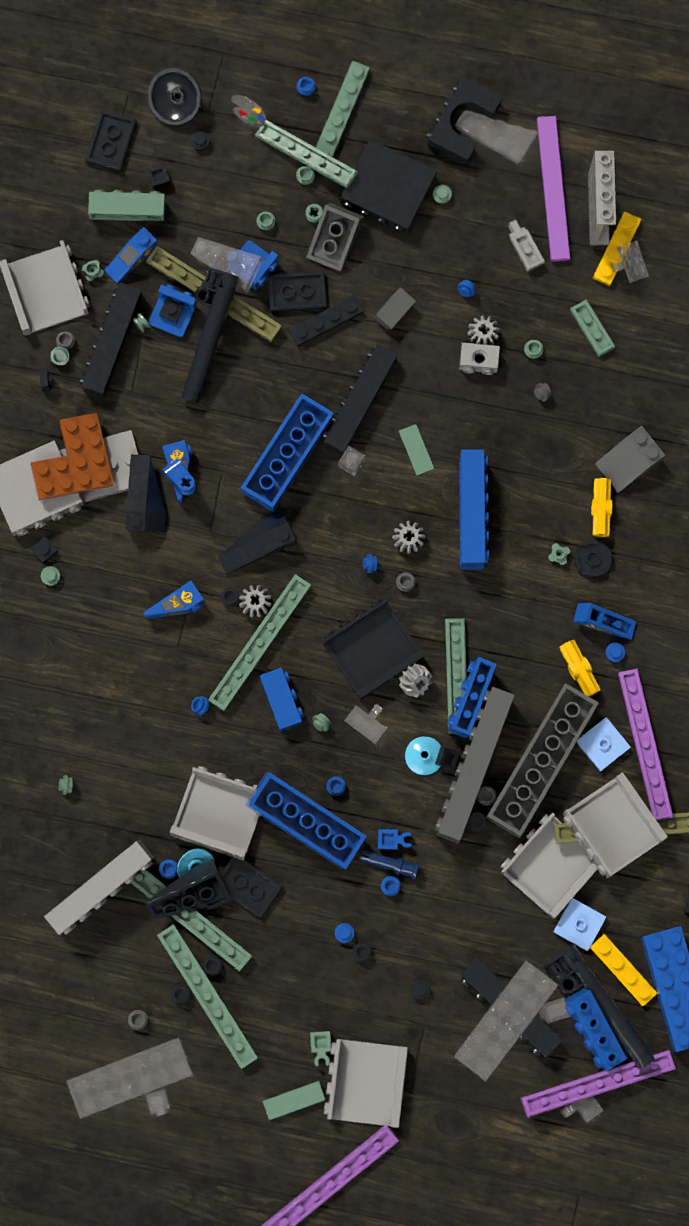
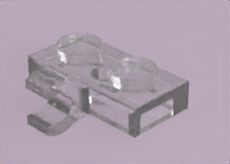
[612,241,649,283]
[344,704,387,744]
[560,1078,603,1123]

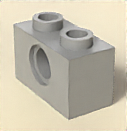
[459,343,500,375]

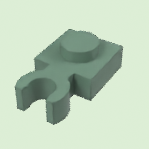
[310,1031,331,1066]

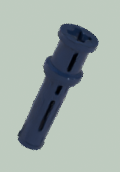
[359,849,420,880]

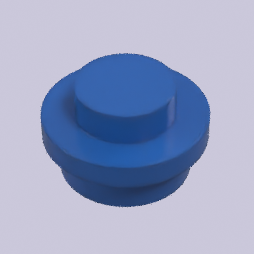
[297,77,315,96]
[457,280,476,297]
[363,554,377,573]
[606,643,625,662]
[191,696,209,716]
[326,776,346,796]
[159,859,178,879]
[381,876,400,896]
[335,923,354,943]

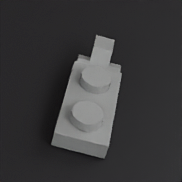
[508,220,545,272]

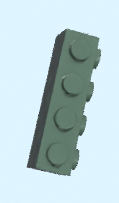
[88,190,165,221]

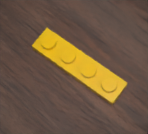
[593,211,641,286]
[590,934,657,1006]

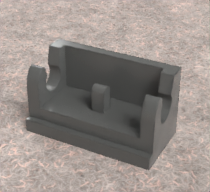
[373,287,415,330]

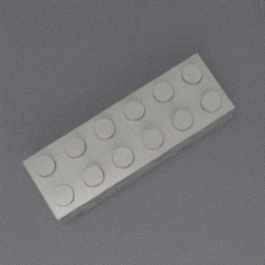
[44,839,154,935]

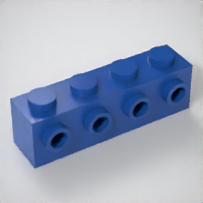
[447,657,496,738]
[564,988,627,1071]

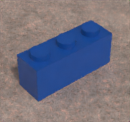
[260,667,304,732]

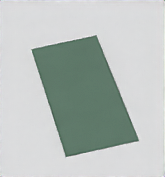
[399,424,434,475]

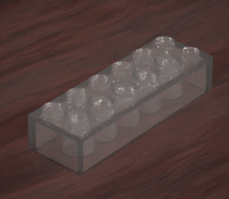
[454,961,558,1081]
[67,1038,193,1119]

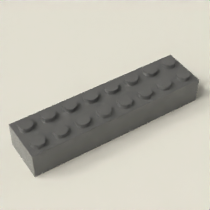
[486,683,598,838]
[435,687,514,844]

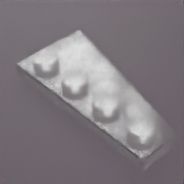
[455,110,538,164]
[190,237,263,293]

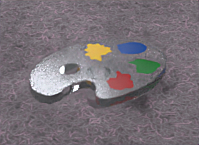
[231,95,266,127]

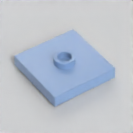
[576,718,630,771]
[553,898,606,951]

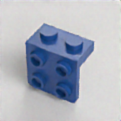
[228,241,279,290]
[149,285,197,337]

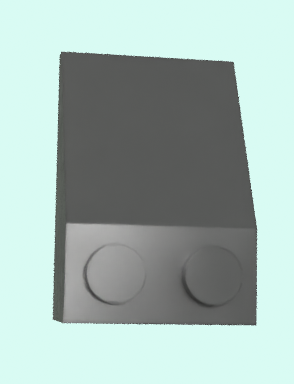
[306,203,364,271]
[595,426,665,493]

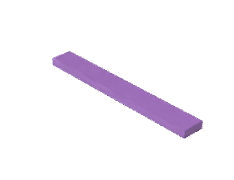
[537,116,570,262]
[618,669,673,821]
[521,1050,676,1117]
[262,1125,399,1226]

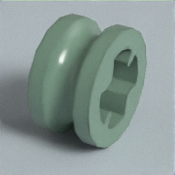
[306,204,322,223]
[132,314,150,332]

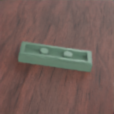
[570,300,615,357]
[263,1081,325,1120]

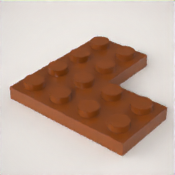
[30,413,114,501]

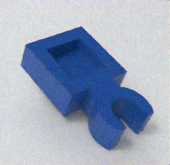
[378,829,411,850]

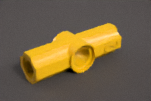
[591,478,612,537]
[559,640,601,697]

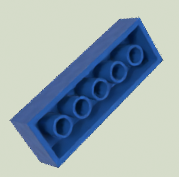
[241,393,334,512]
[459,450,489,570]
[245,772,367,869]
[640,926,689,1052]

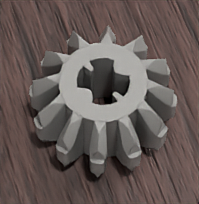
[468,315,500,345]
[392,521,425,554]
[239,585,271,618]
[399,664,432,698]

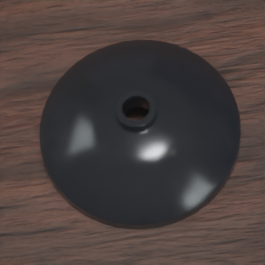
[148,68,202,125]

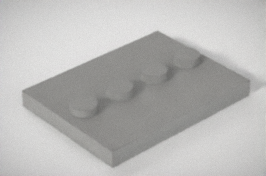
[59,430,138,503]

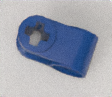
[162,458,196,495]

